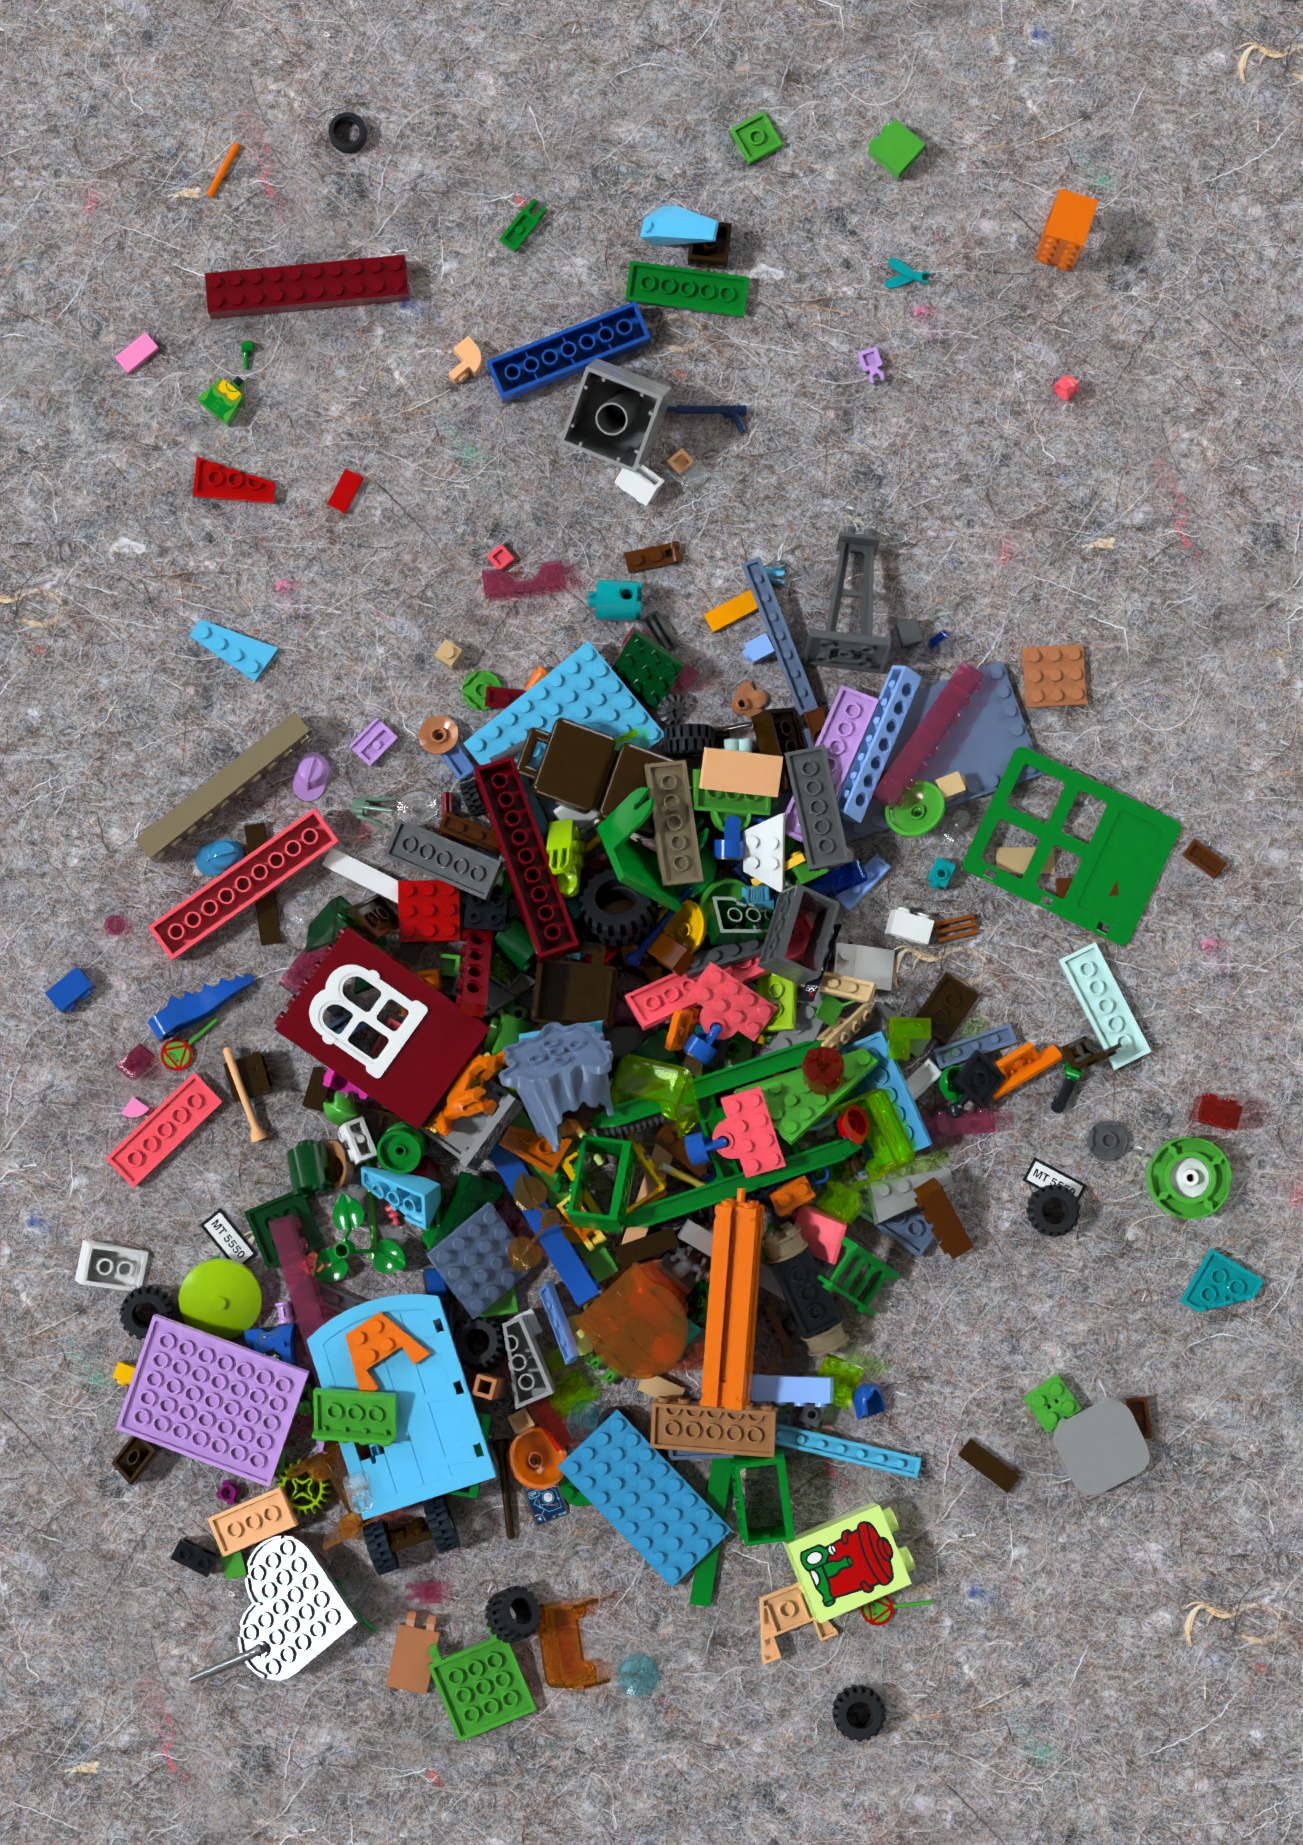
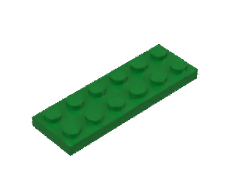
[625,261,749,318]

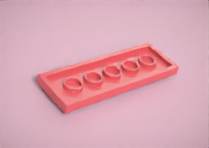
[105,1072,223,1188]

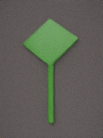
[814,994,858,1028]

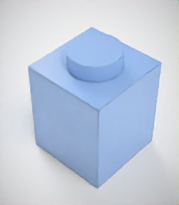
[742,633,775,665]

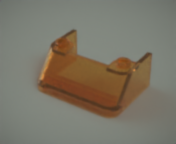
[286,1444,374,1550]
[537,1598,610,1690]

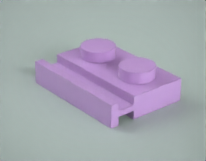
[349,717,399,767]

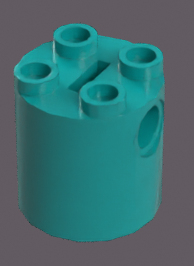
[588,579,642,622]

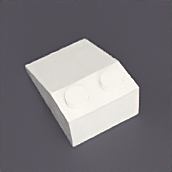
[831,943,895,991]
[75,1240,149,1291]

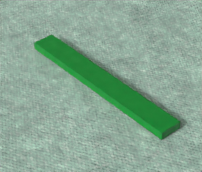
[689,1458,733,1607]

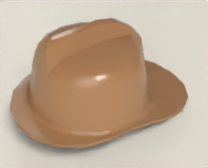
[327,1140,354,1190]

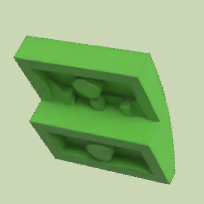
[492,1014,534,1055]

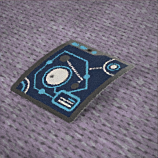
[523,1483,569,1526]

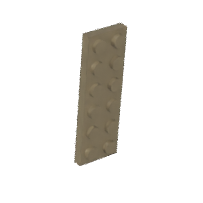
[644,760,704,887]

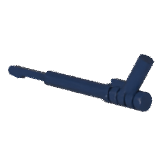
[667,405,747,433]

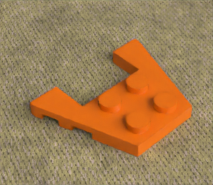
[345,1312,431,1392]

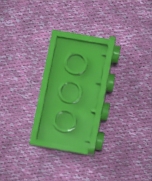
[312,1388,398,1447]

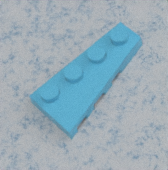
[189,619,279,682]

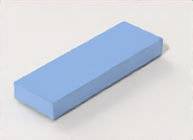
[835,853,891,911]

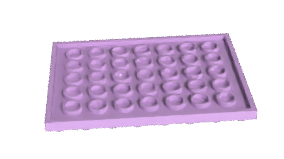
[116,1313,310,1487]

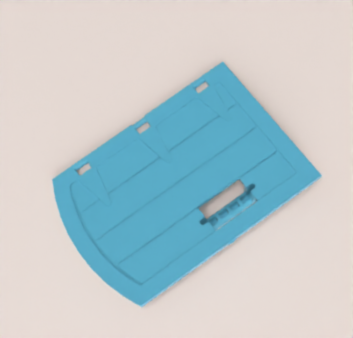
[307,1294,497,1520]

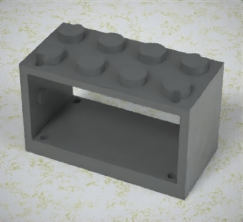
[758,884,840,985]

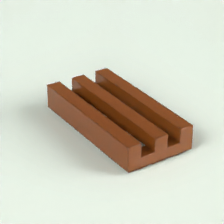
[934,914,978,943]

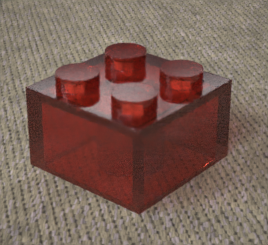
[1189,1093,1243,1131]

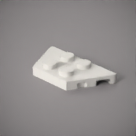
[743,813,785,892]

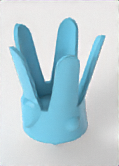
[764,564,785,585]

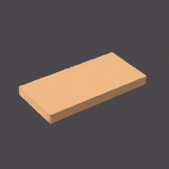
[699,747,783,797]
[207,1486,299,1557]

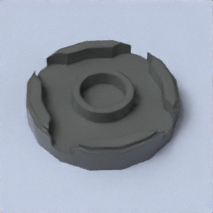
[1087,1120,1129,1161]

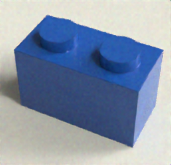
[45,967,95,1013]

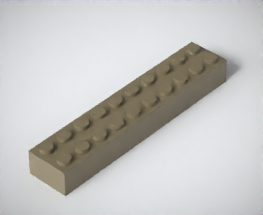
[135,711,314,863]

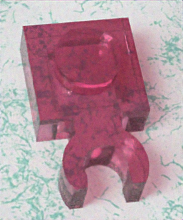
[405,1581,441,1604]

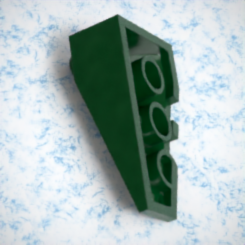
[707,897,795,945]
[608,1028,685,1097]

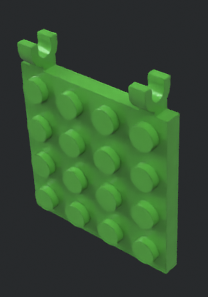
[428,1622,537,1742]

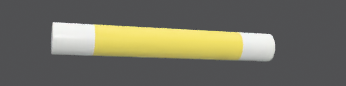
[659,1162,707,1187]

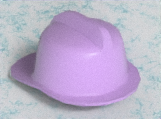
[293,753,329,801]

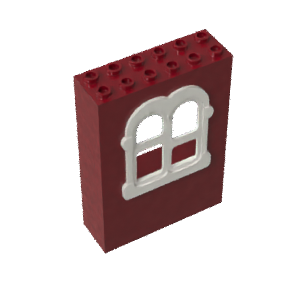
[274,925,490,1129]

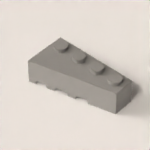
[768,992,835,1070]
[867,1168,954,1226]
[502,1314,557,1409]

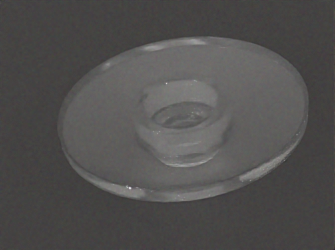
[397,790,438,825]

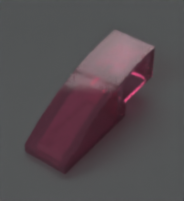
[279,931,334,995]
[496,1200,546,1260]

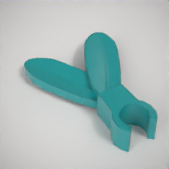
[884,258,931,289]

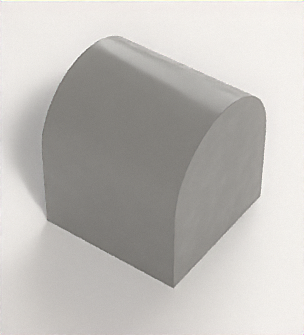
[559,358,672,473]

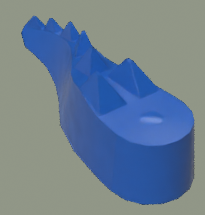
[148,973,255,1042]

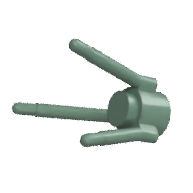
[351,796,397,829]

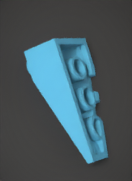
[361,1166,441,1230]

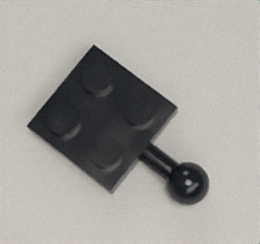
[948,1050,1006,1118]

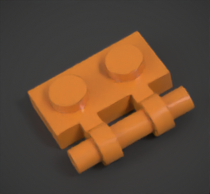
[664,1007,700,1051]

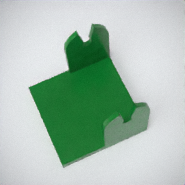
[597,787,709,912]

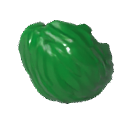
[939,1066,963,1102]

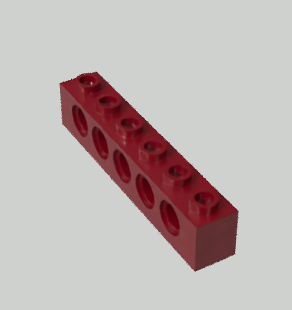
[456,916,493,1018]

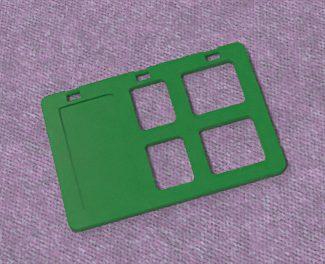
[962,747,1181,945]

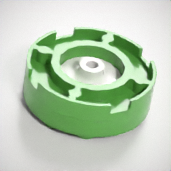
[1145,1137,1232,1219]

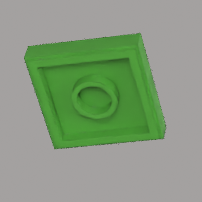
[729,111,784,165]

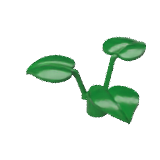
[313,1194,406,1282]

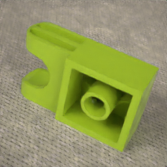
[546,819,586,898]

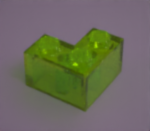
[886,1017,931,1061]

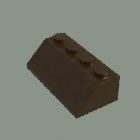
[751,708,805,794]

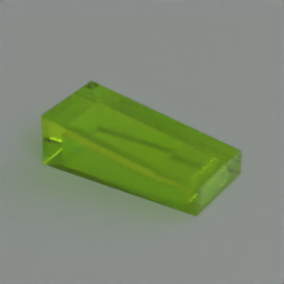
[616,728,638,744]

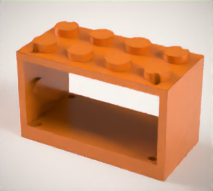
[1034,188,1099,271]

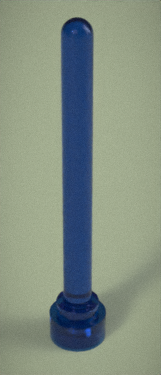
[624,886,693,969]

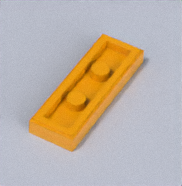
[703,589,758,633]

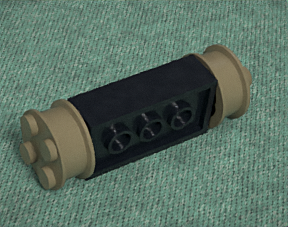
[762,1222,850,1359]

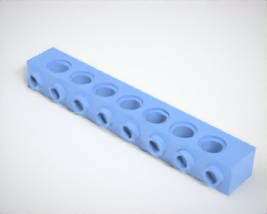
[836,665,922,823]

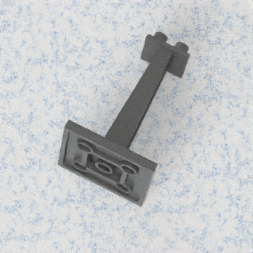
[803,526,892,674]

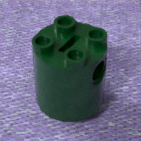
[492,916,537,973]
[287,1139,334,1199]

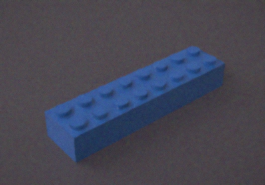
[486,301,651,404]

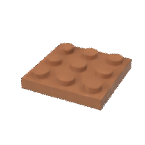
[1022,644,1087,709]

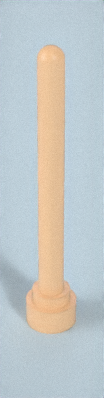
[223,1047,268,1142]

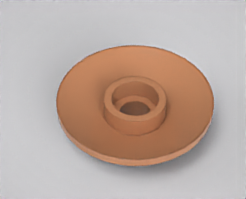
[418,716,459,755]

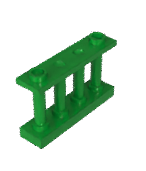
[817,1236,901,1316]

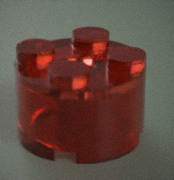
[802,1047,845,1095]

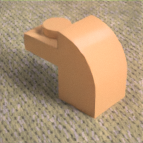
[448,336,482,384]

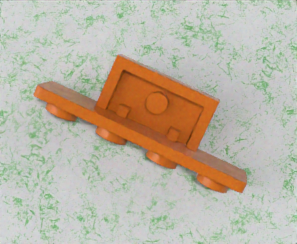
[992,1042,1063,1100]

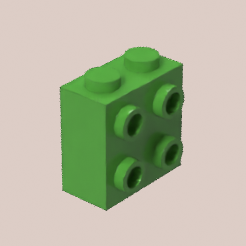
[868,119,926,180]

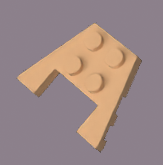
[759,1582,838,1664]

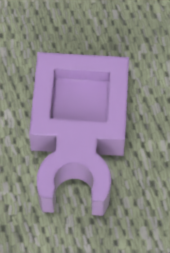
[857,347,884,385]

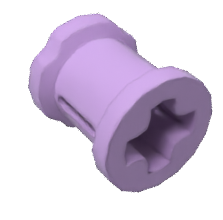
[275,1300,296,1324]

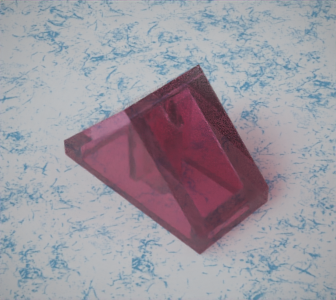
[115,1044,155,1081]

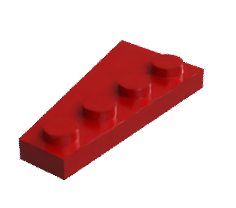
[193,456,276,504]

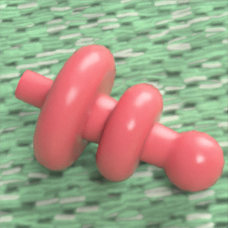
[384,1203,401,1226]

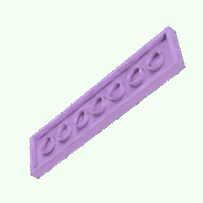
[785,685,879,842]

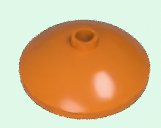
[508,1428,567,1490]

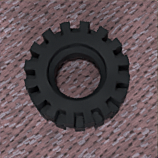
[460,779,486,818]

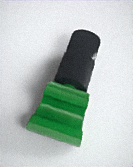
[1051,1060,1084,1113]

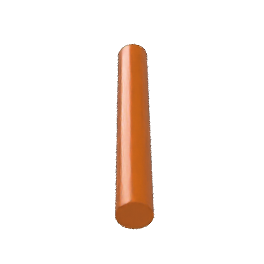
[206,142,241,198]

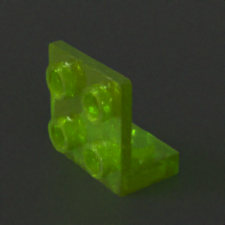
[816,1354,865,1410]

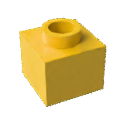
[112,1361,136,1386]

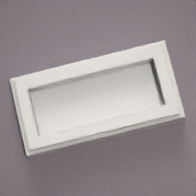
[906,1058,942,1101]

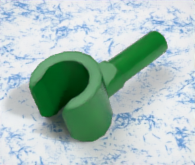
[241,340,254,370]

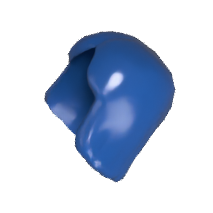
[852,1384,886,1419]

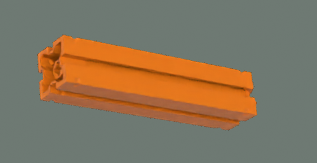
[700,1188,765,1411]

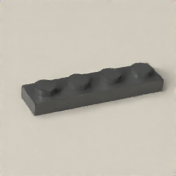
[685,940,763,979]

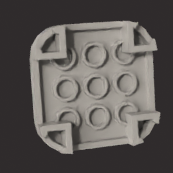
[1052,1396,1150,1495]

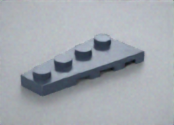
[853,1193,934,1258]

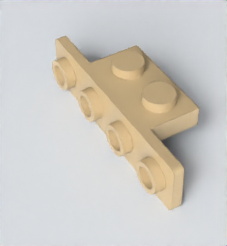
[817,1003,872,1061]

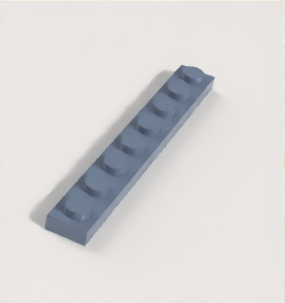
[741,556,818,715]

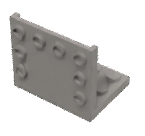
[420,1076,524,1171]

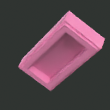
[115,332,159,374]

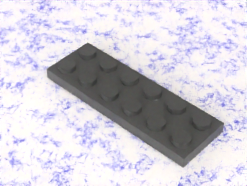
[785,745,850,872]
[384,818,504,901]

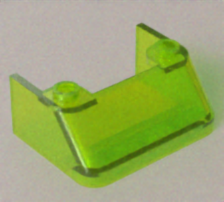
[610,1054,699,1138]
[821,1088,915,1190]

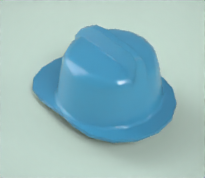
[195,839,244,876]

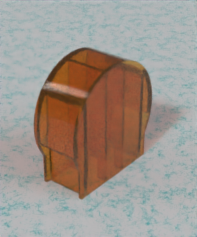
[574,1262,689,1380]

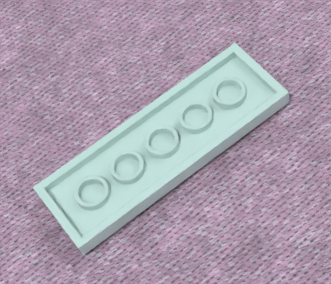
[1058,942,1151,1070]

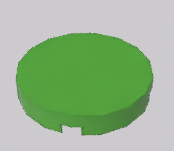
[462,671,502,711]

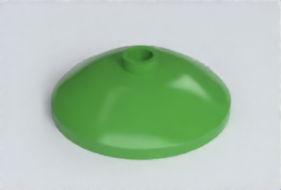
[885,781,945,837]
[699,878,747,932]

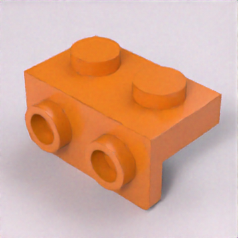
[767,1174,816,1217]

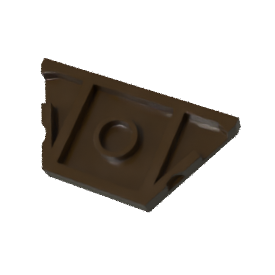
[362,1106,430,1150]

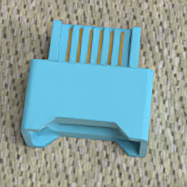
[737,884,774,910]

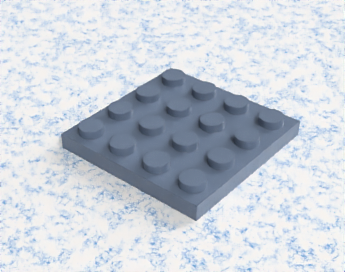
[426,1202,535,1319]

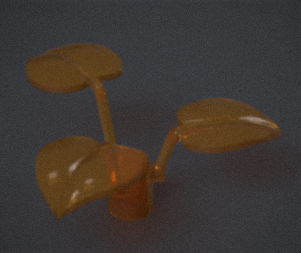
[508,1173,596,1272]

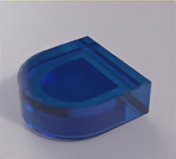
[928,630,950,649]

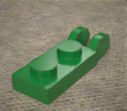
[499,199,548,253]

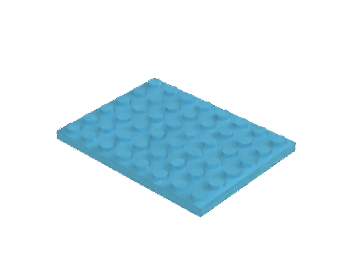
[463,641,664,837]

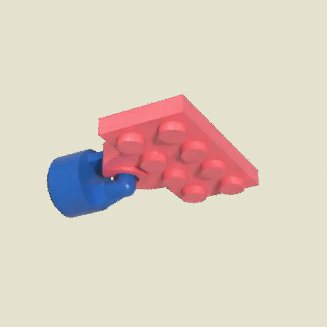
[683,962,777,1066]
[683,1086,786,1178]

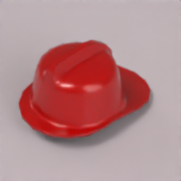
[837,1105,870,1144]

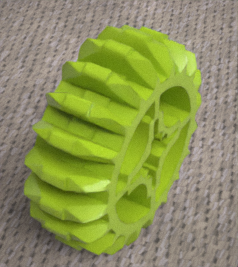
[275,1459,332,1516]

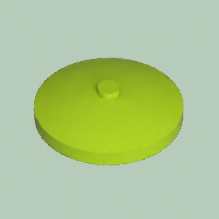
[179,1258,262,1339]

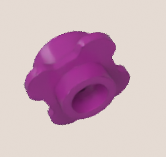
[216,1480,241,1505]

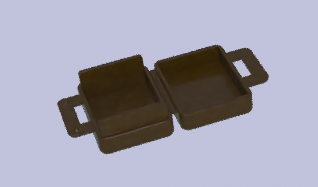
[515,718,692,839]
[530,940,620,1120]

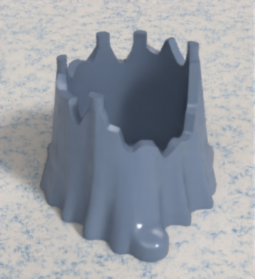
[499,1022,614,1152]

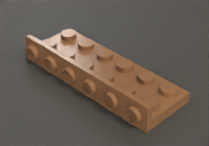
[650,1396,778,1458]

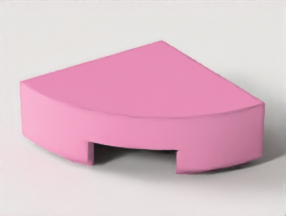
[121,1097,150,1117]

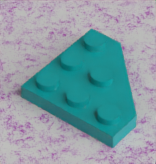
[1179,1248,1264,1312]

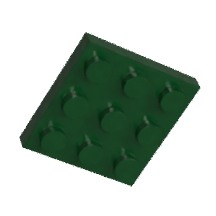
[612,629,686,711]
[244,1191,325,1269]

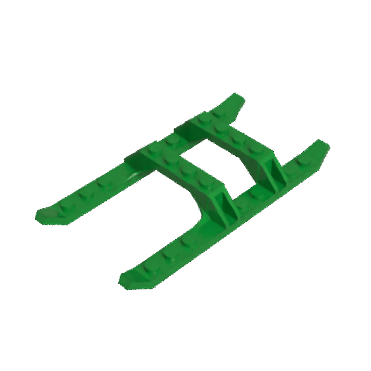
[591,1040,862,1228]

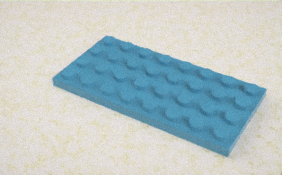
[557,1409,732,1587]

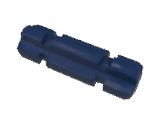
[731,863,753,886]

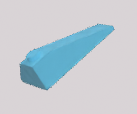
[640,205,719,246]

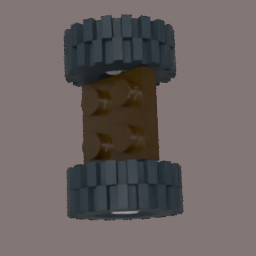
[362,1497,460,1576]

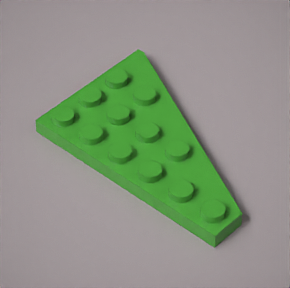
[733,1048,878,1145]

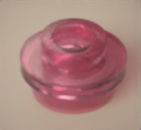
[104,915,125,936]
[292,1415,313,1435]

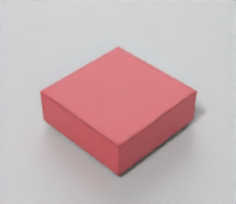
[487,544,515,572]

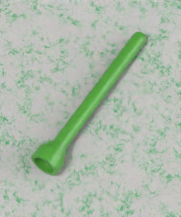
[364,1161,379,1259]

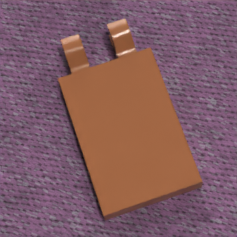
[386,1610,440,1695]

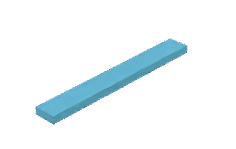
[775,1423,922,1479]

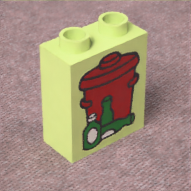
[782,1502,916,1623]

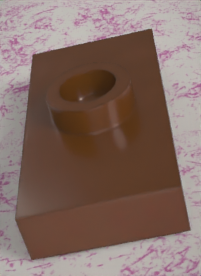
[1181,839,1227,880]

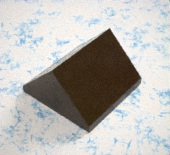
[111,1435,162,1485]

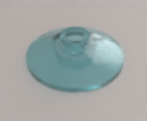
[567,1400,599,1441]
[617,1654,659,1696]

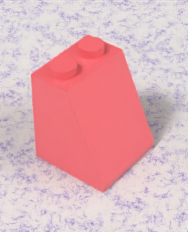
[791,1205,847,1265]

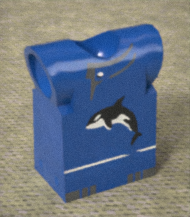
[244,1323,298,1367]

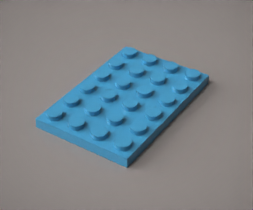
[835,1030,933,1175]

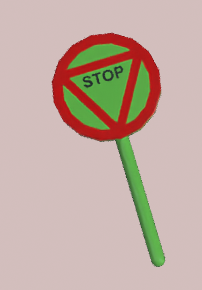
[160,1018,218,1071]
[861,1595,933,1626]

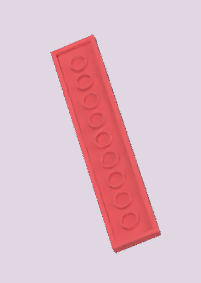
[624,914,813,1031]

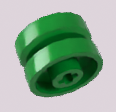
[376,1122,427,1174]

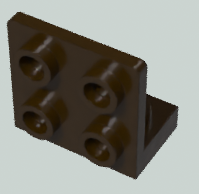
[1061,1036,1122,1070]
[223,1051,274,1102]

